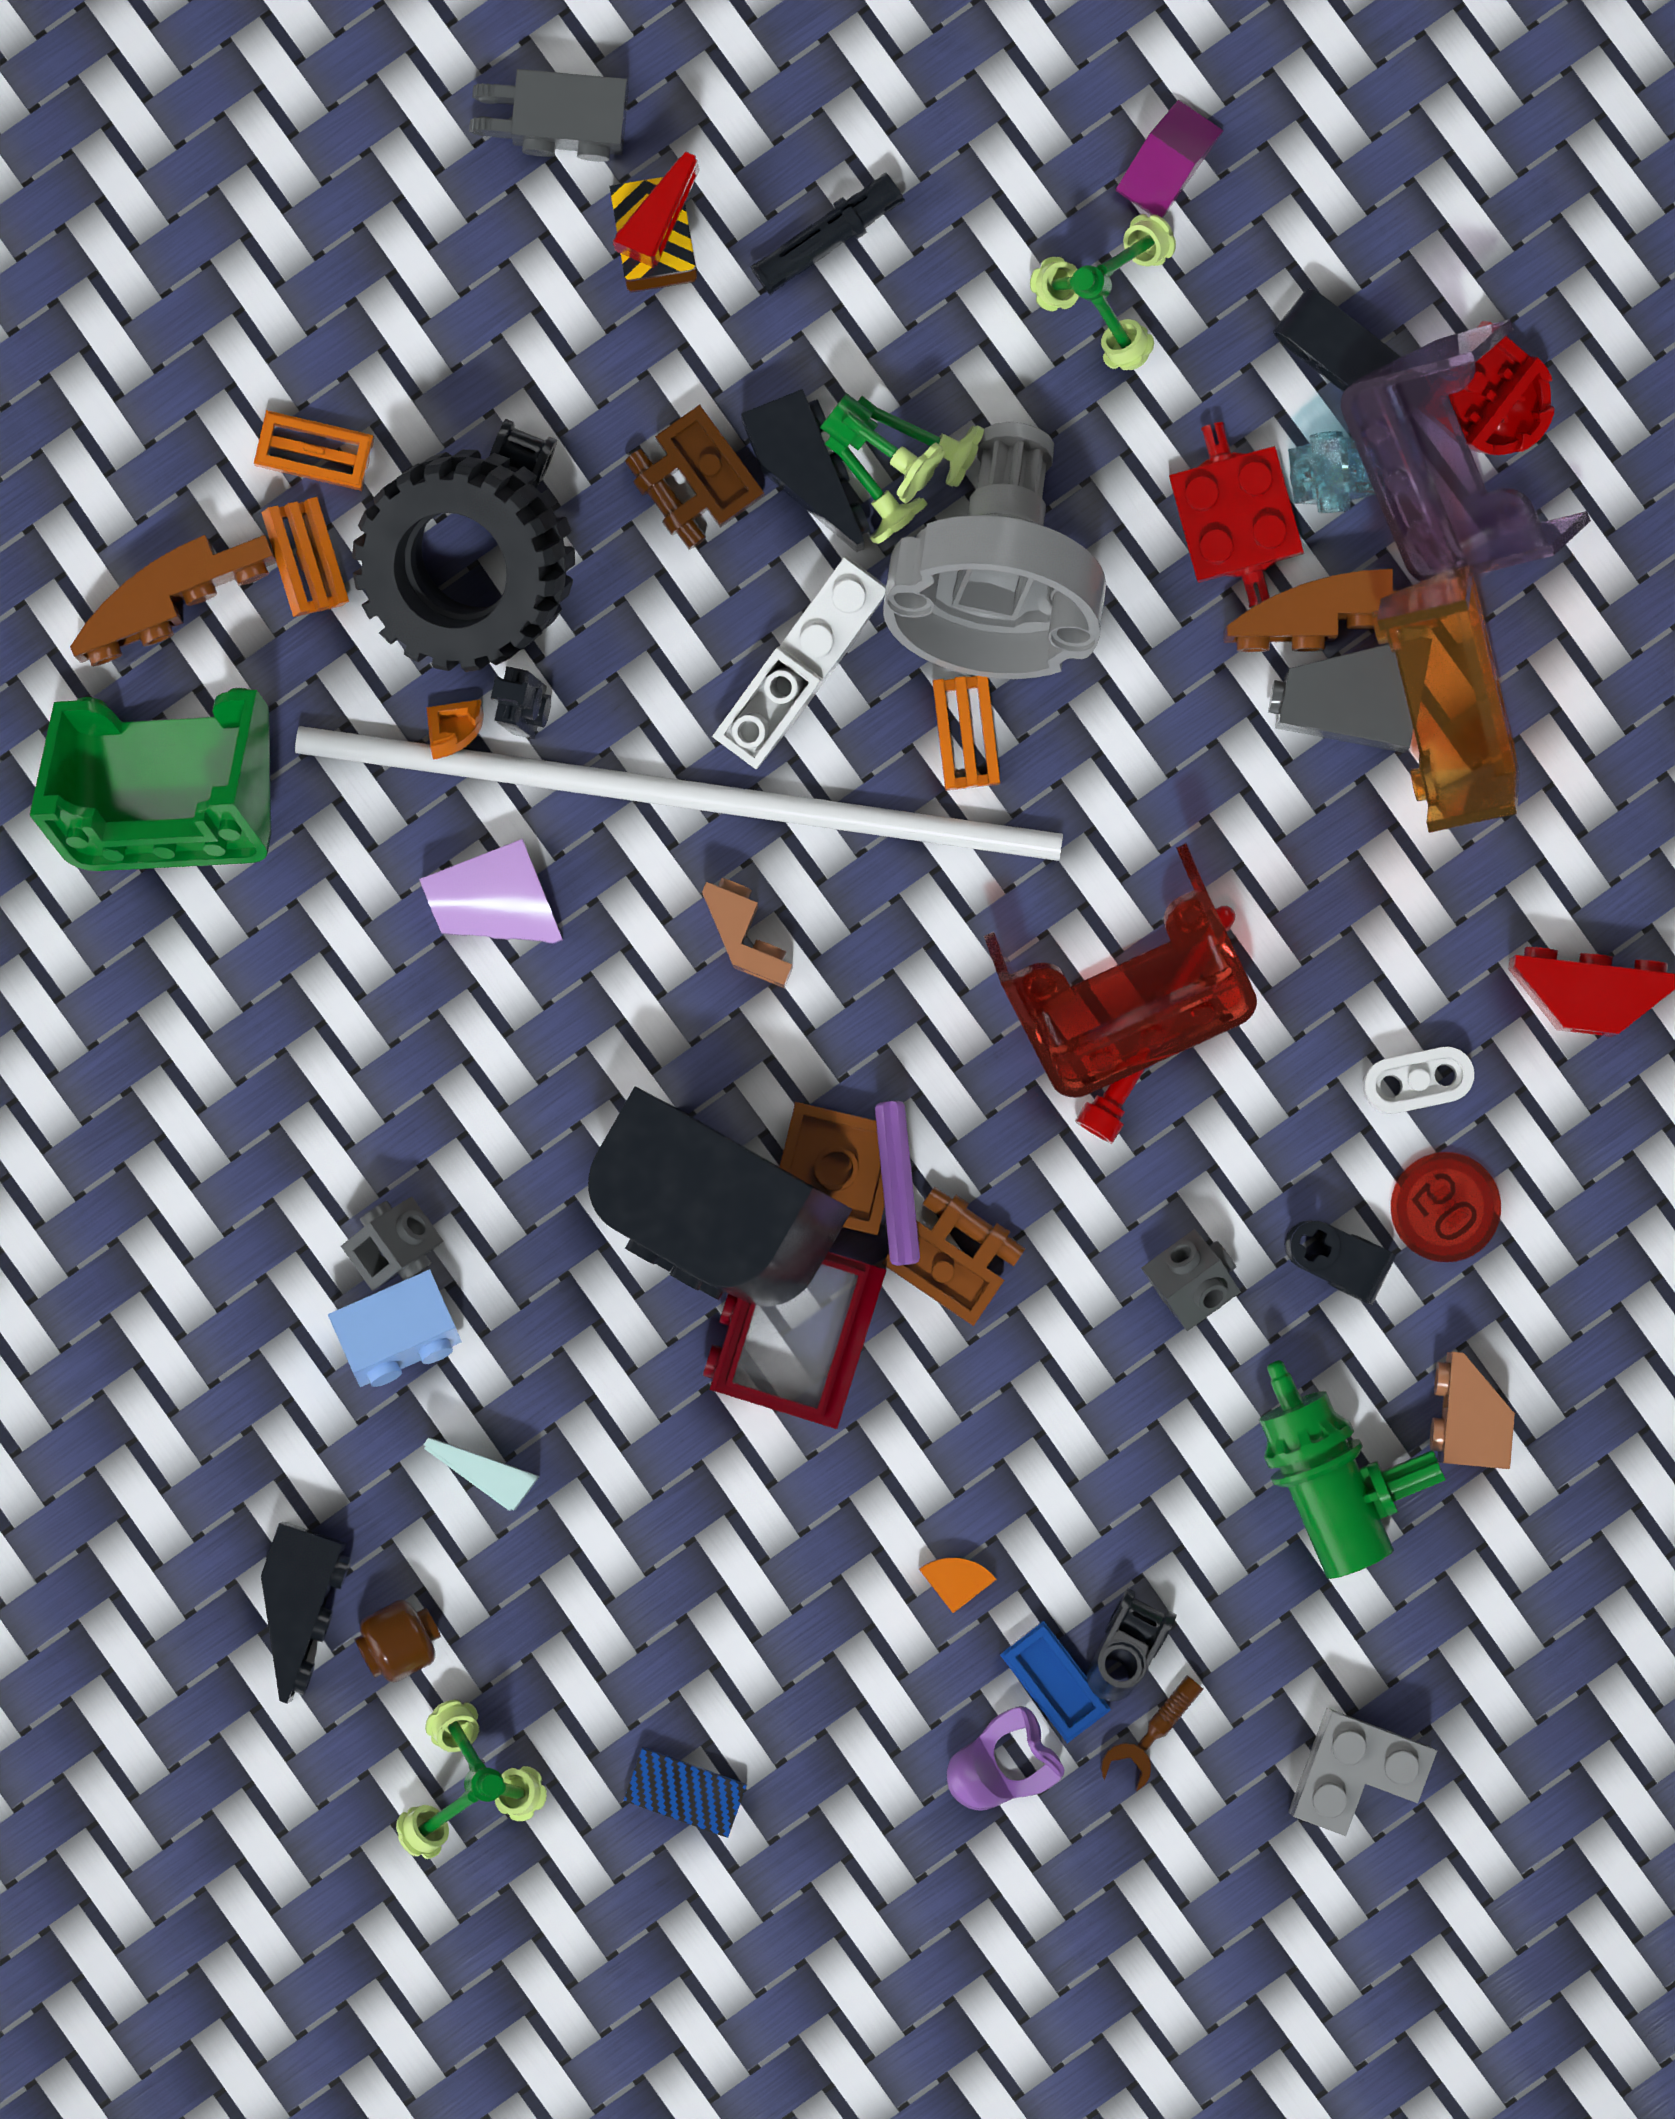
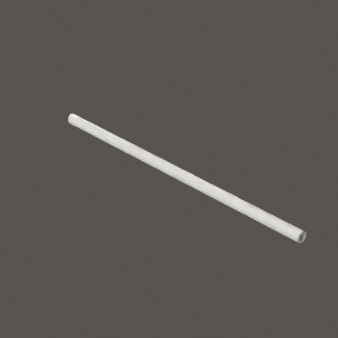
[295,726,1063,861]

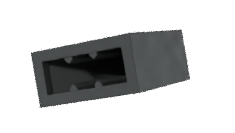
[1268,637,1430,753]

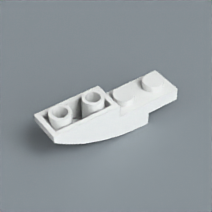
[712,556,886,769]

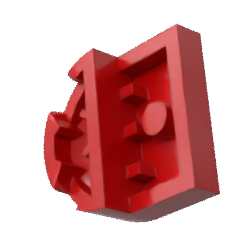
[1416,321,1555,455]

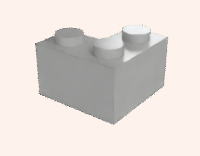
[1288,1708,1437,1836]

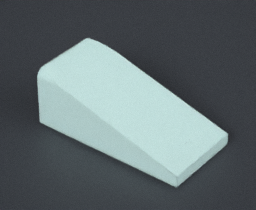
[423,1438,539,1511]

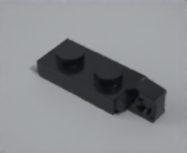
[491,666,551,740]

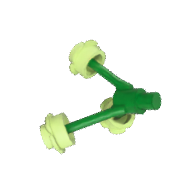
[1030,214,1176,370]
[396,1699,547,1859]

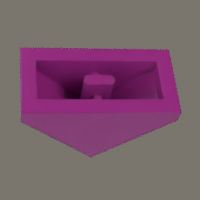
[1116,100,1223,218]

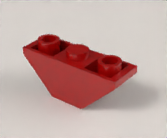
[1508,947,1675,1037]

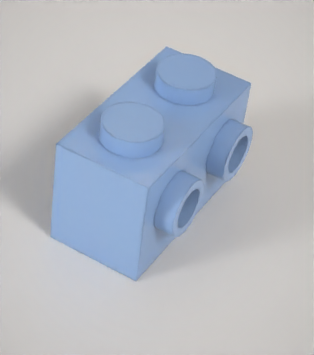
[328,1269,462,1387]

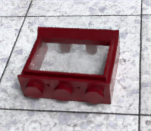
[703,1252,887,1429]

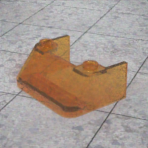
[1372,565,1520,833]

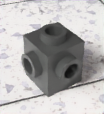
[341,1196,444,1291]
[1141,1229,1241,1331]

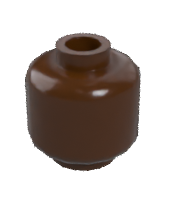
[354,1600,441,1683]

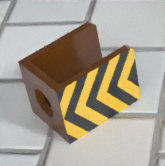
[609,177,697,293]

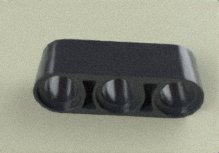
[1273,288,1432,430]

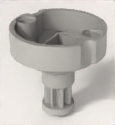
[883,422,1106,679]

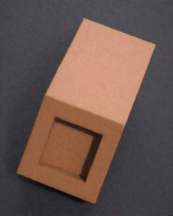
[702,878,793,989]

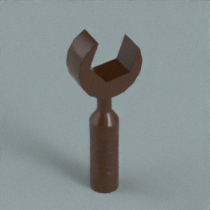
[1100,1675,1204,1791]

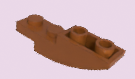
[70,535,277,667]
[1224,569,1449,652]

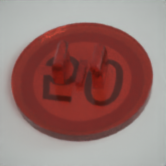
[1390,1152,1501,1263]

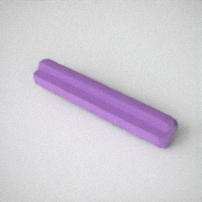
[875,1101,920,1266]

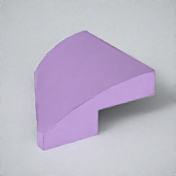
[419,839,563,944]

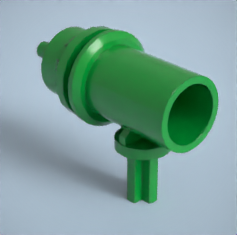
[1259,1360,1446,1579]

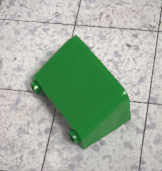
[29,688,271,871]

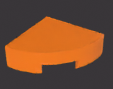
[426,699,484,760]
[919,1557,997,1613]

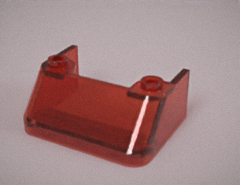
[984,843,1257,1098]

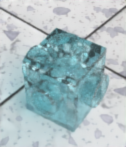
[1288,431,1380,513]

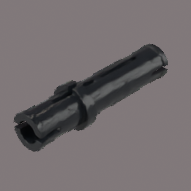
[750,172,905,295]

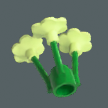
[820,393,984,544]

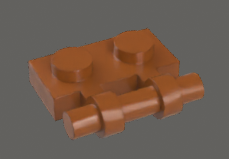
[882,1186,1026,1326]

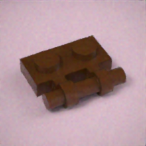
[624,404,765,550]

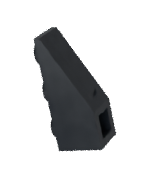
[741,389,870,552]
[261,1522,352,1704]

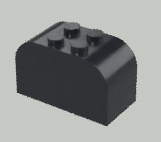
[588,1086,852,1306]

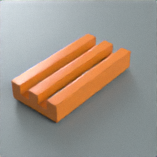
[254,410,375,491]
[261,497,349,617]
[932,676,1000,791]

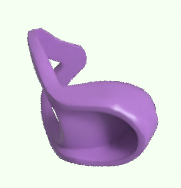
[947,1706,1065,1811]

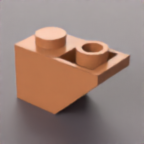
[1430,1352,1515,1469]

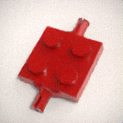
[1169,422,1304,608]

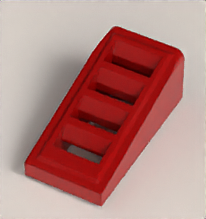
[613,152,699,268]

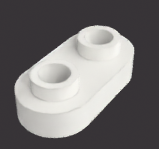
[1363,1047,1474,1114]

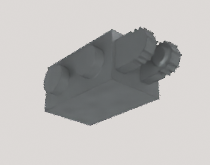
[469,69,629,162]

